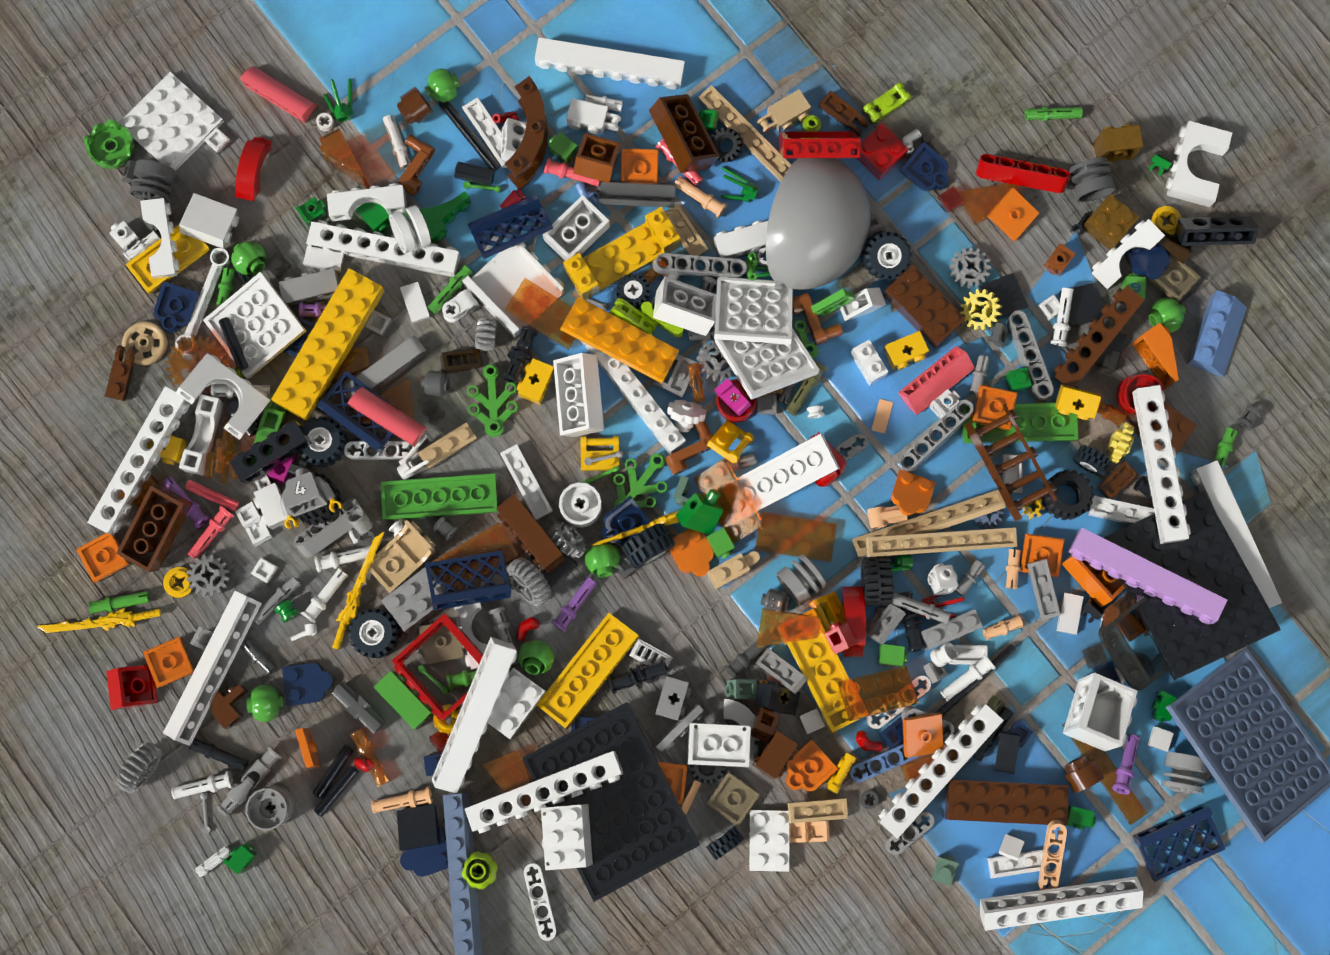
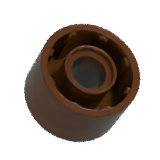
[397,87,434,124]
[1064,755,1104,793]

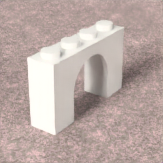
[1165,121,1232,207]
[176,353,270,440]

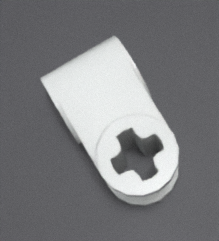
[442,289,479,323]

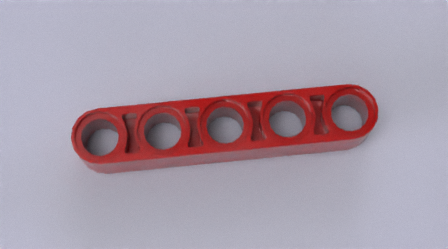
[976,154,1071,193]

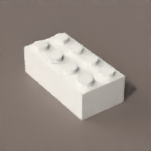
[553,353,604,437]

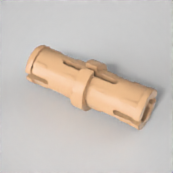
[1005,549,1021,589]
[982,615,1023,640]

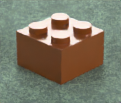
[573,133,621,183]
[1137,402,1197,453]

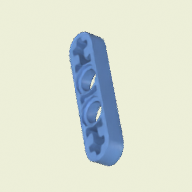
[849,744,919,782]

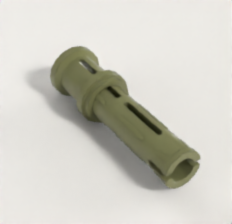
[786,361,827,416]

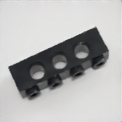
[1175,216,1259,246]
[230,421,312,484]

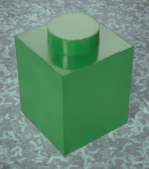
[1004,367,1032,392]

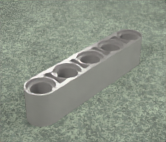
[652,253,747,278]
[1007,310,1054,401]
[343,336,427,401]
[900,400,974,472]

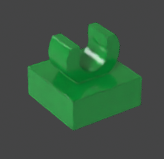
[699,110,719,131]
[1149,152,1172,176]

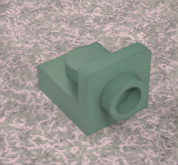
[672,476,691,507]
[725,679,757,700]
[931,854,960,886]

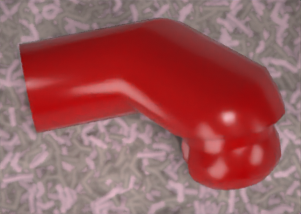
[492,111,519,123]
[515,617,540,642]
[855,730,882,751]
[354,756,375,772]

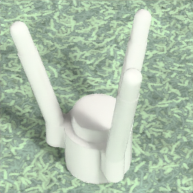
[397,434,441,480]

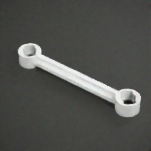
[175,248,231,355]

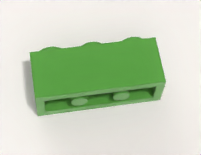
[374,671,433,730]

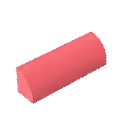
[240,66,317,123]
[898,346,975,415]
[348,387,427,447]

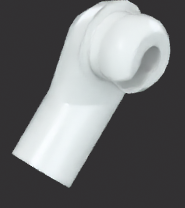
[902,129,921,154]

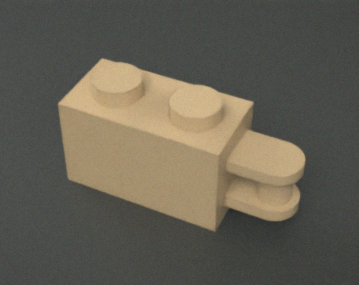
[757,89,811,133]
[707,551,760,591]

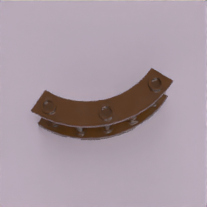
[505,76,548,190]
[964,404,1057,522]

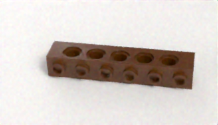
[1053,286,1145,388]

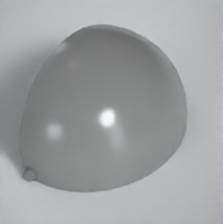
[766,158,871,290]

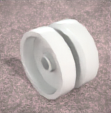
[389,205,431,254]
[559,483,602,528]

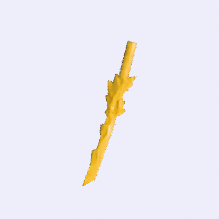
[592,511,679,546]
[332,532,384,650]
[37,608,162,633]

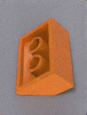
[1062,554,1125,607]

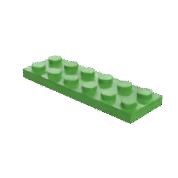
[961,402,1079,444]
[381,473,498,521]

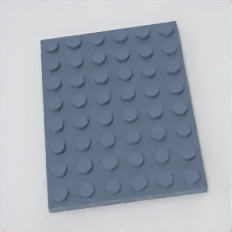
[1166,647,1330,843]

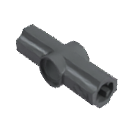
[332,681,386,734]

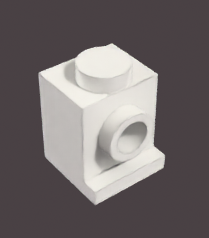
[109,221,141,251]
[930,389,960,419]

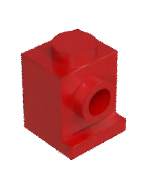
[824,621,860,654]

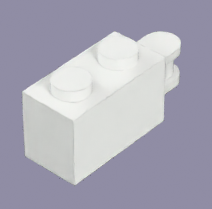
[566,98,621,134]
[253,472,287,530]

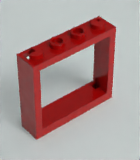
[779,131,860,158]
[392,613,483,720]

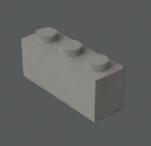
[278,268,339,308]
[920,609,983,651]

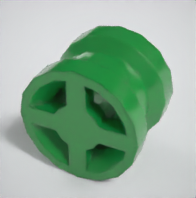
[274,599,299,623]

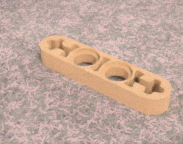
[1038,820,1067,890]

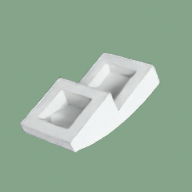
[235,502,272,547]

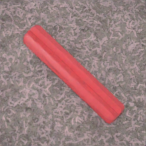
[185,480,240,511]

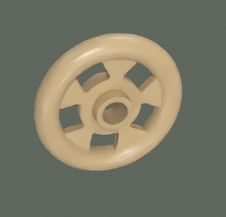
[122,321,168,366]

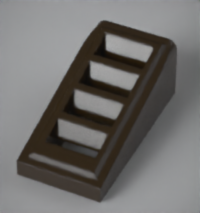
[1159,229,1192,264]
[440,349,482,374]

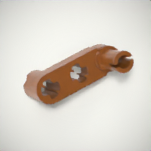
[398,134,436,196]
[792,293,843,345]
[665,420,714,476]

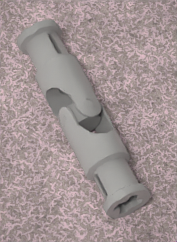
[216,746,283,818]

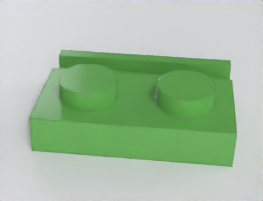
[811,289,856,316]

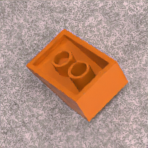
[1132,323,1179,390]

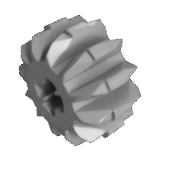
[475,318,497,351]

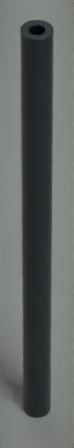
[935,644,1016,717]

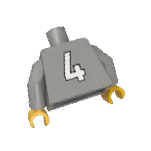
[280,468,343,529]

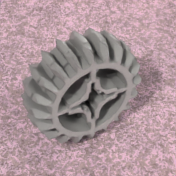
[506,557,551,607]
[115,742,162,793]

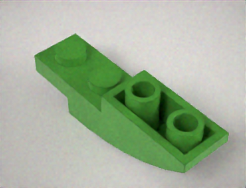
[251,393,287,466]

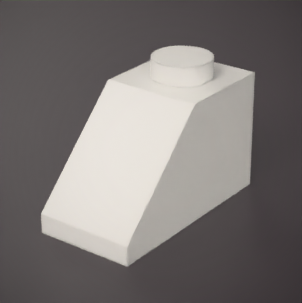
[840,287,886,321]

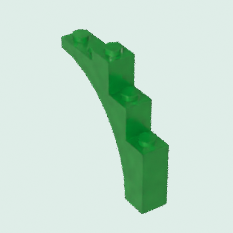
[355,185,471,243]

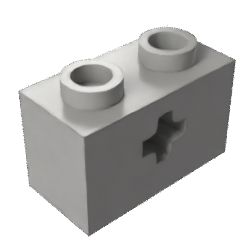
[655,676,691,721]

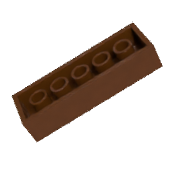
[945,780,1068,826]

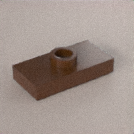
[1097,460,1139,499]
[1105,599,1145,642]

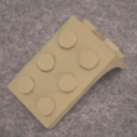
[369,520,437,593]

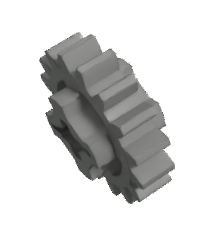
[949,247,991,289]
[696,341,734,382]
[549,521,588,558]
[186,555,230,597]

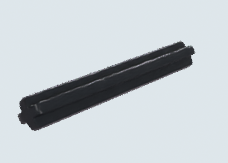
[438,101,500,171]

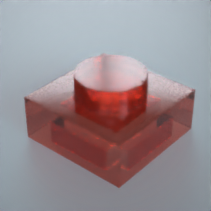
[937,186,964,213]
[429,731,451,754]

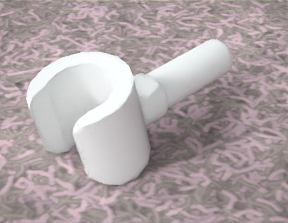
[290,624,317,641]

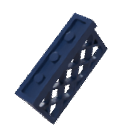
[468,195,553,259]
[316,371,399,454]
[425,551,511,611]
[1132,804,1225,882]

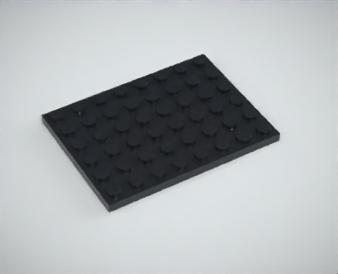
[1103,491,1281,680]
[522,702,700,902]

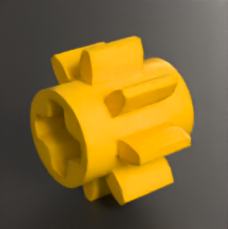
[1022,499,1045,520]

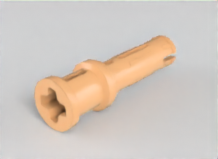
[674,176,728,219]
[371,786,433,813]

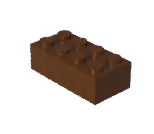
[649,94,720,173]
[883,265,966,349]
[116,484,193,572]
[496,494,566,574]
[752,731,799,779]

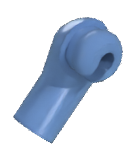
[575,182,600,204]

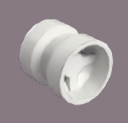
[930,642,958,668]

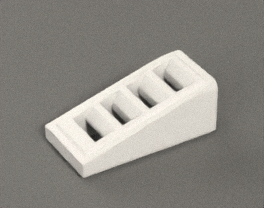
[629,638,673,668]

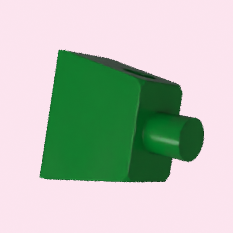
[676,488,723,535]

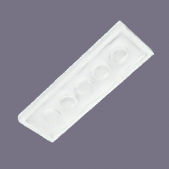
[722,434,840,521]

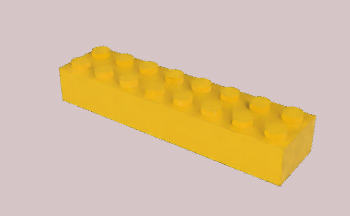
[271,268,385,422]

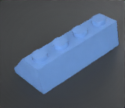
[1187,290,1247,377]

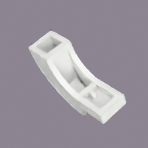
[723,699,761,760]

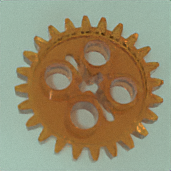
[165,335,229,395]

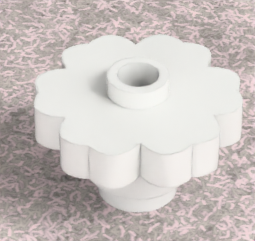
[667,400,706,432]

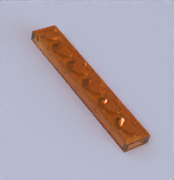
[1062,722,1147,825]

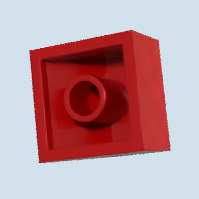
[106,665,158,710]

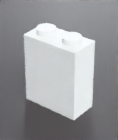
[179,193,239,248]

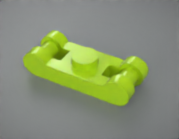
[863,82,912,124]
[610,298,657,335]
[641,302,683,338]

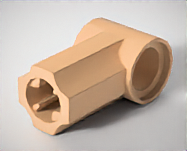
[867,506,908,529]

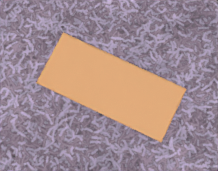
[871,399,893,434]
[681,780,701,814]

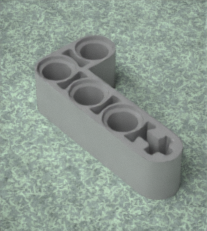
[293,498,373,558]

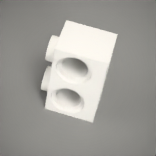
[501,118,526,161]
[851,340,888,386]

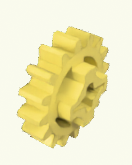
[960,289,1002,330]
[1107,422,1135,464]

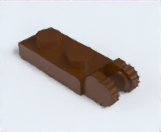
[818,91,870,136]
[105,345,135,401]

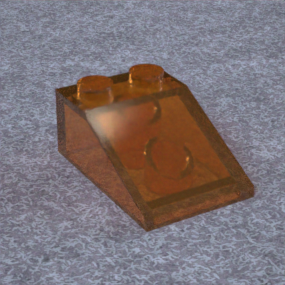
[319,128,370,189]

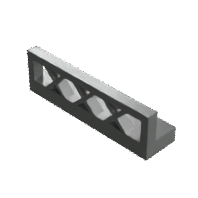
[599,181,676,208]

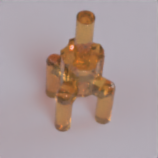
[204,419,239,484]

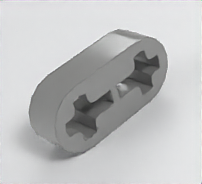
[836,433,868,461]

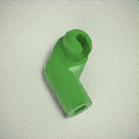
[745,252,759,281]

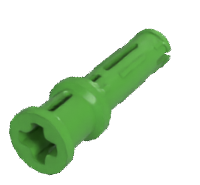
[446,670,477,691]

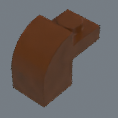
[212,684,248,729]

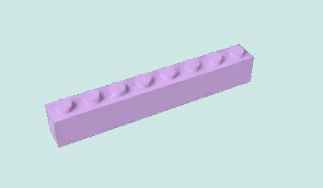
[1068,528,1227,624]

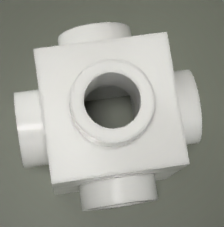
[928,564,958,596]

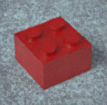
[857,123,908,181]

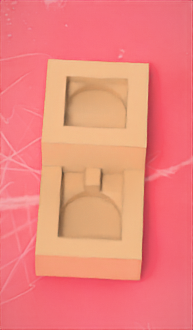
[790,821,830,843]

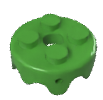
[84,119,135,169]

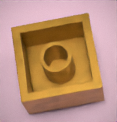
[1093,124,1143,162]
[1082,194,1139,250]

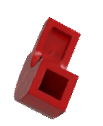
[235,137,272,201]
[842,586,866,657]

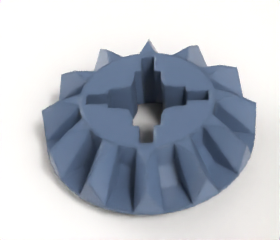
[974,509,1004,529]

